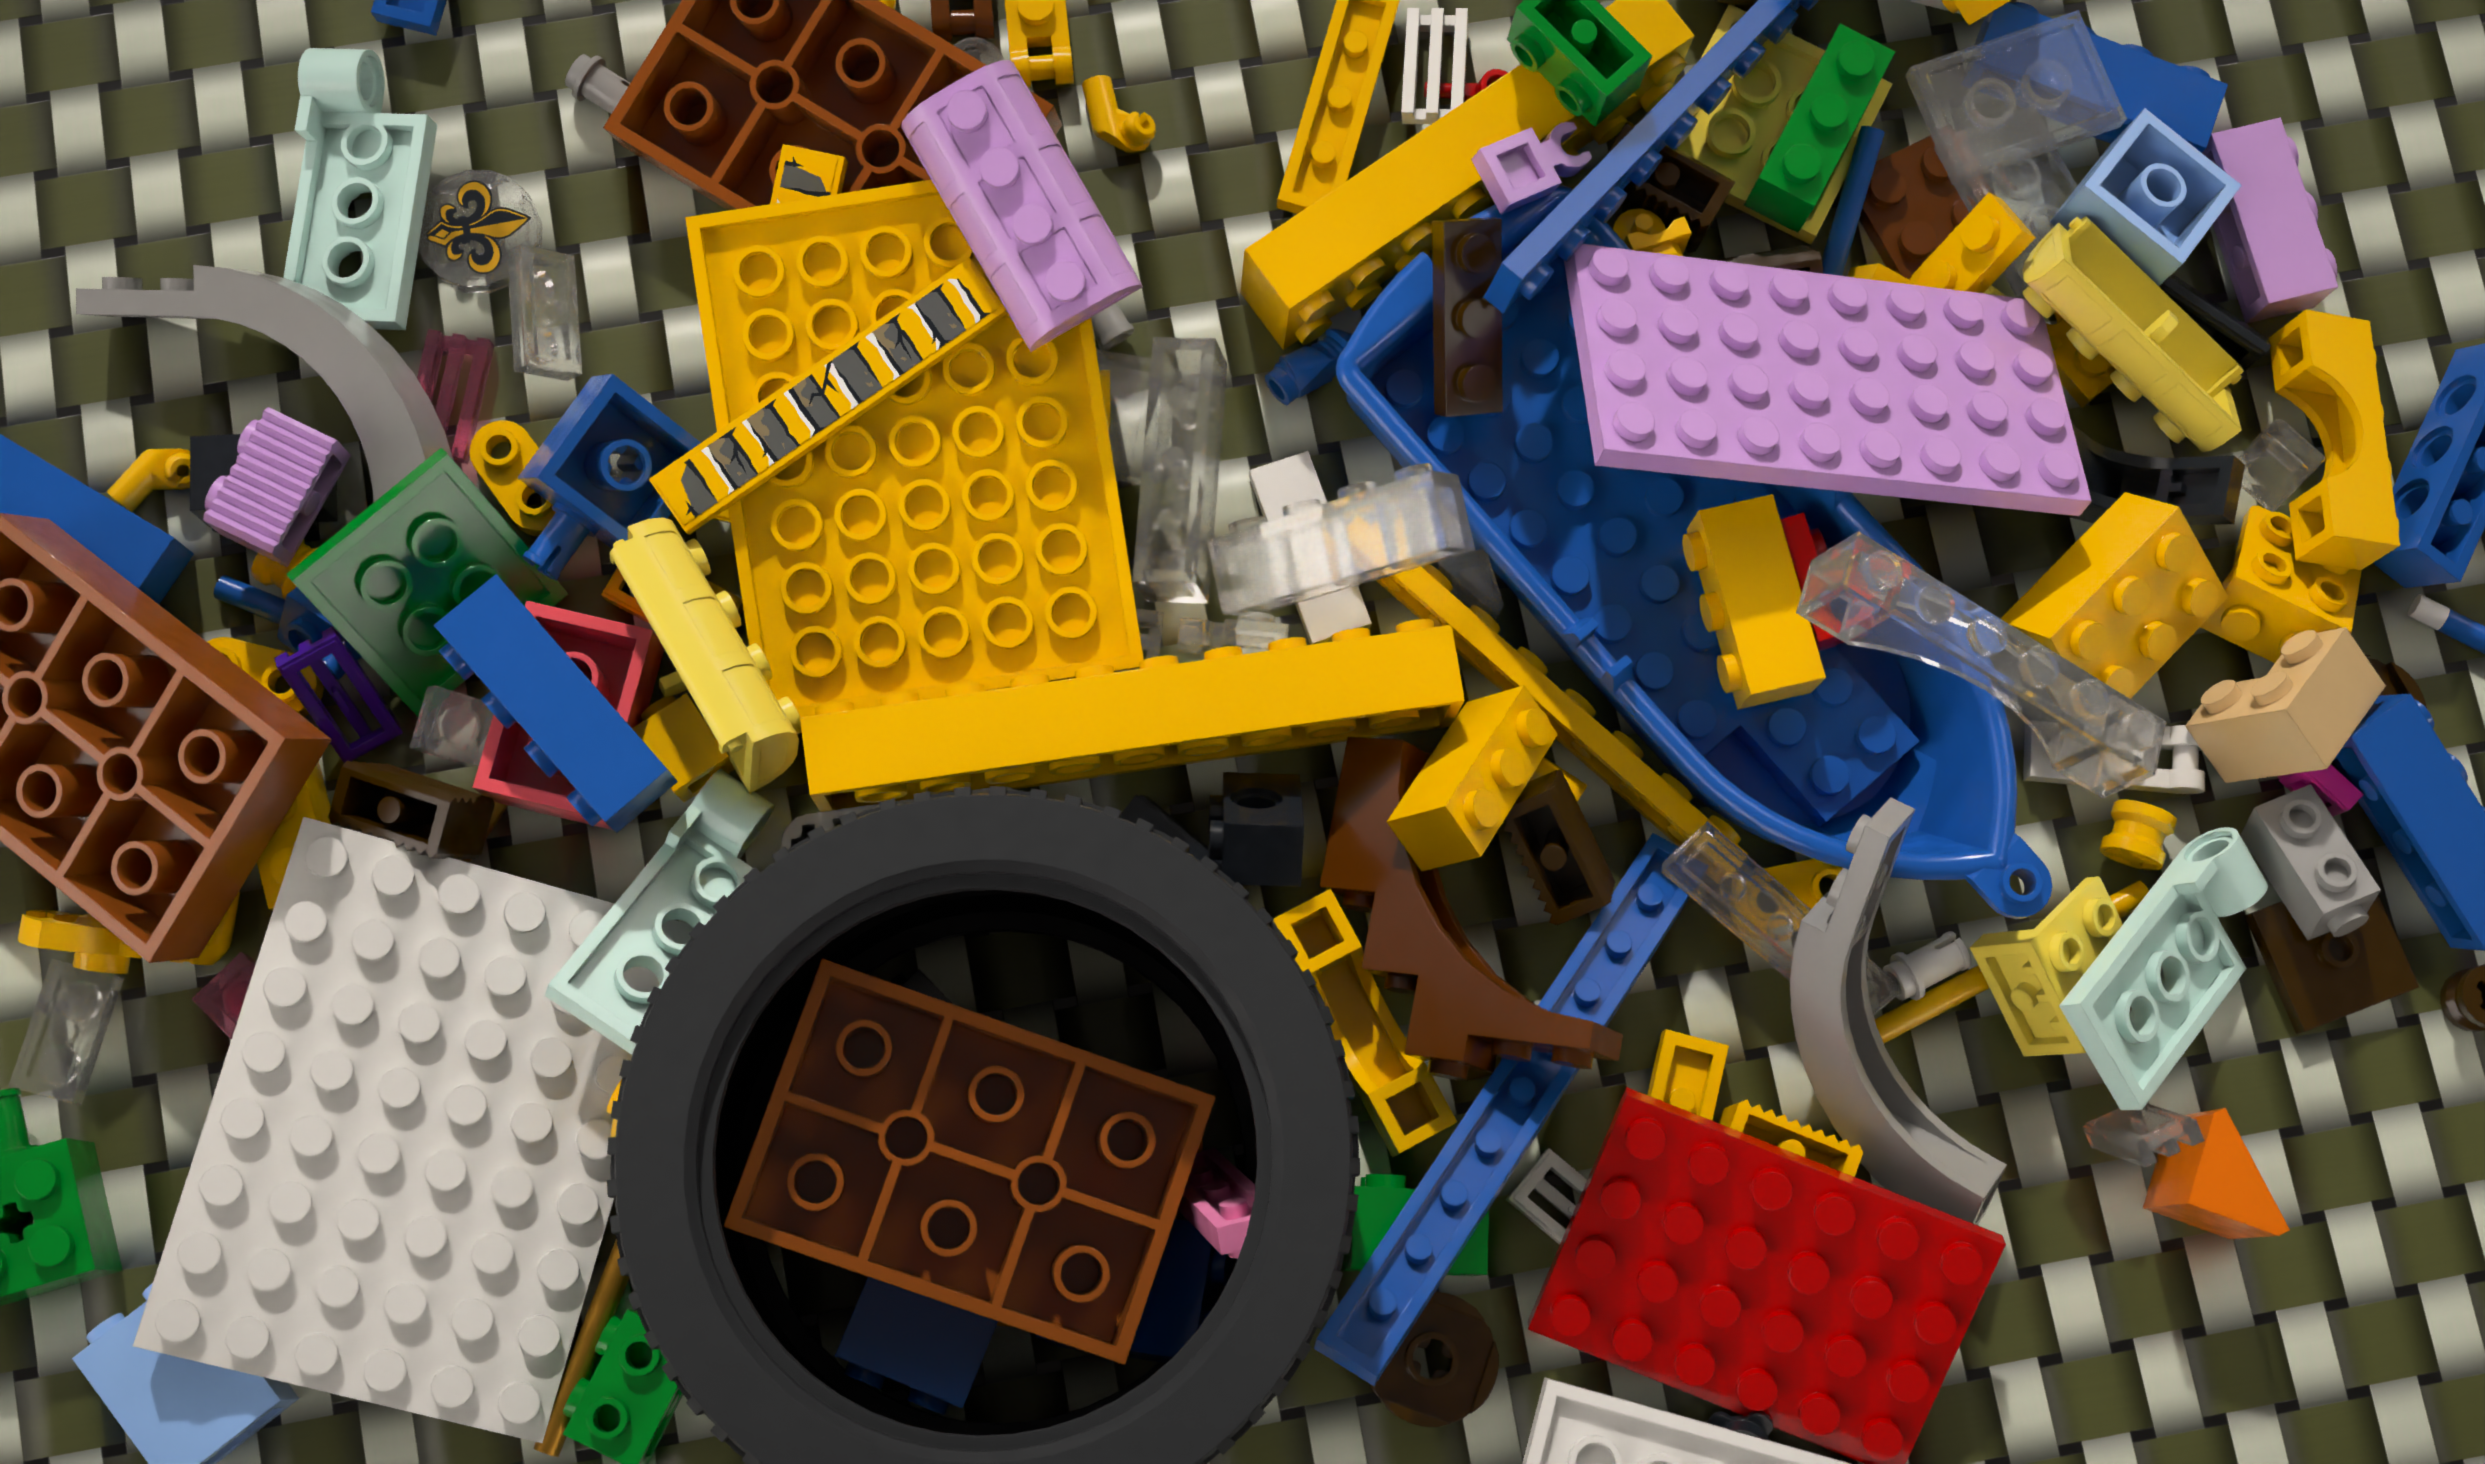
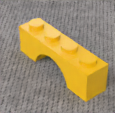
[2269,309,2400,571]
[1273,888,1457,1158]

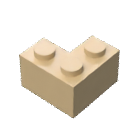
[2185,627,2386,783]

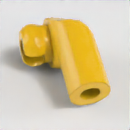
[1082,75,1156,153]

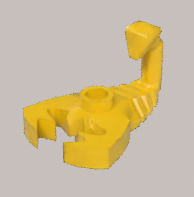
[17,892,240,974]

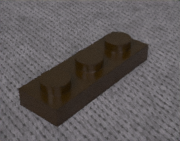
[1432,217,1503,417]

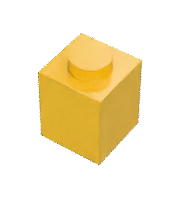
[632,693,735,803]

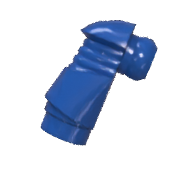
[1265,329,1352,405]

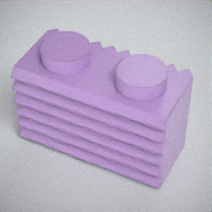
[203,407,351,567]

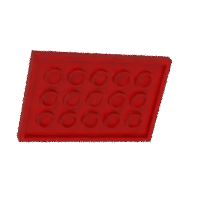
[1528,1087,2006,1464]

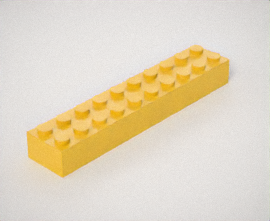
[800,619,1465,812]

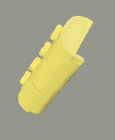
[2022,216,2244,452]
[610,517,802,794]

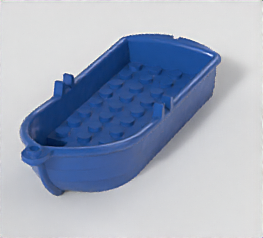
[1336,185,2052,919]

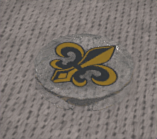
[418,170,543,293]

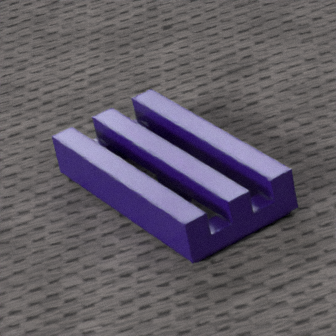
[274,626,403,763]

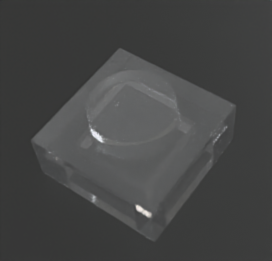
[410,686,493,767]

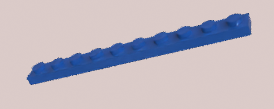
[1483,0,1819,314]
[1314,833,1709,1386]

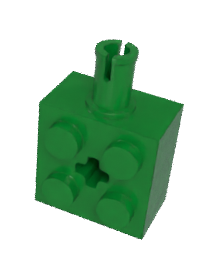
[0,1088,123,1306]

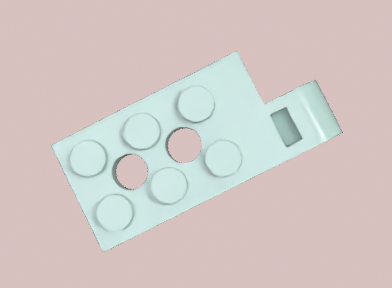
[283,48,437,330]
[545,769,775,1055]
[2059,827,2268,1110]

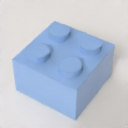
[2050,108,2242,286]

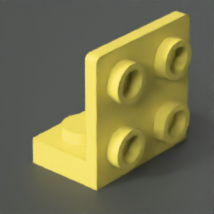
[1970,876,2123,1057]

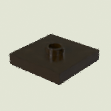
[2244,895,2419,1034]

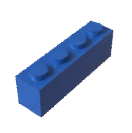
[1959,2,2228,153]
[0,434,194,604]
[434,574,678,833]
[2333,694,2485,951]

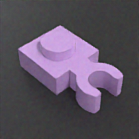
[1471,122,1592,215]

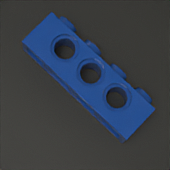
[2373,343,2485,588]

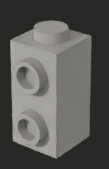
[2240,784,2381,940]

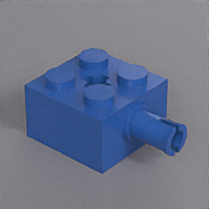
[517,374,701,581]

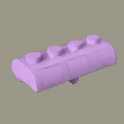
[901,60,1143,352]

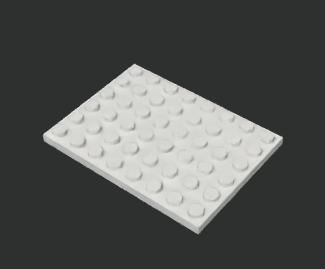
[133,817,693,1443]

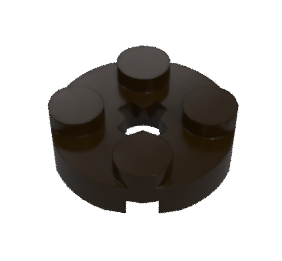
[1369,1292,1499,1427]

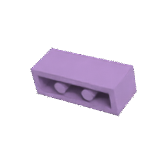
[2202,117,2338,324]

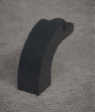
[2061,424,2245,525]

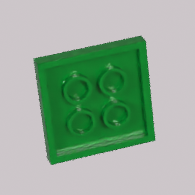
[287,448,568,719]

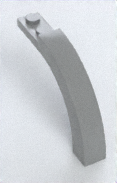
[76,265,453,502]
[1790,797,2007,1225]

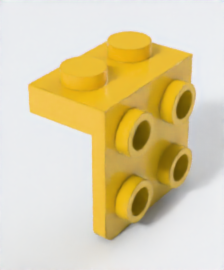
[2200,505,2362,663]

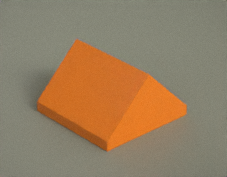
[2143,1108,2290,1239]

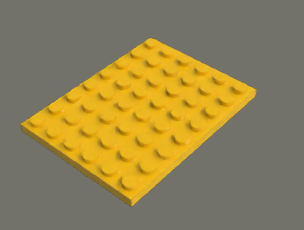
[685,180,1144,717]

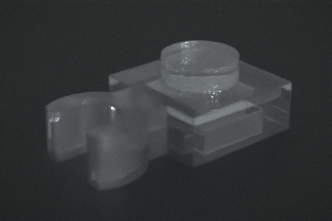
[1177,612,1289,654]

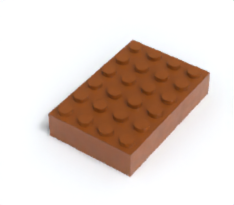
[603,0,1062,211]
[0,513,332,963]
[723,959,1216,1365]

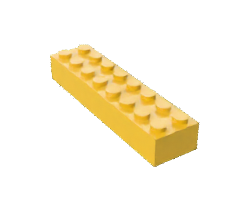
[1240,0,1695,350]

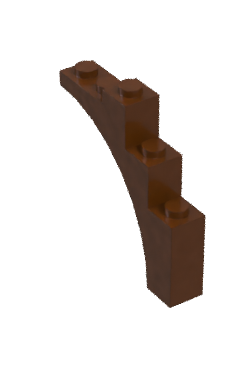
[1320,737,1623,1081]

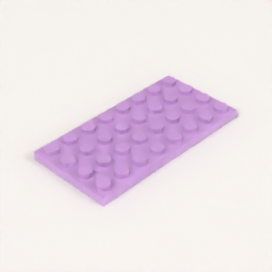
[1564,244,2092,516]

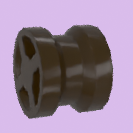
[2440,964,2485,1032]

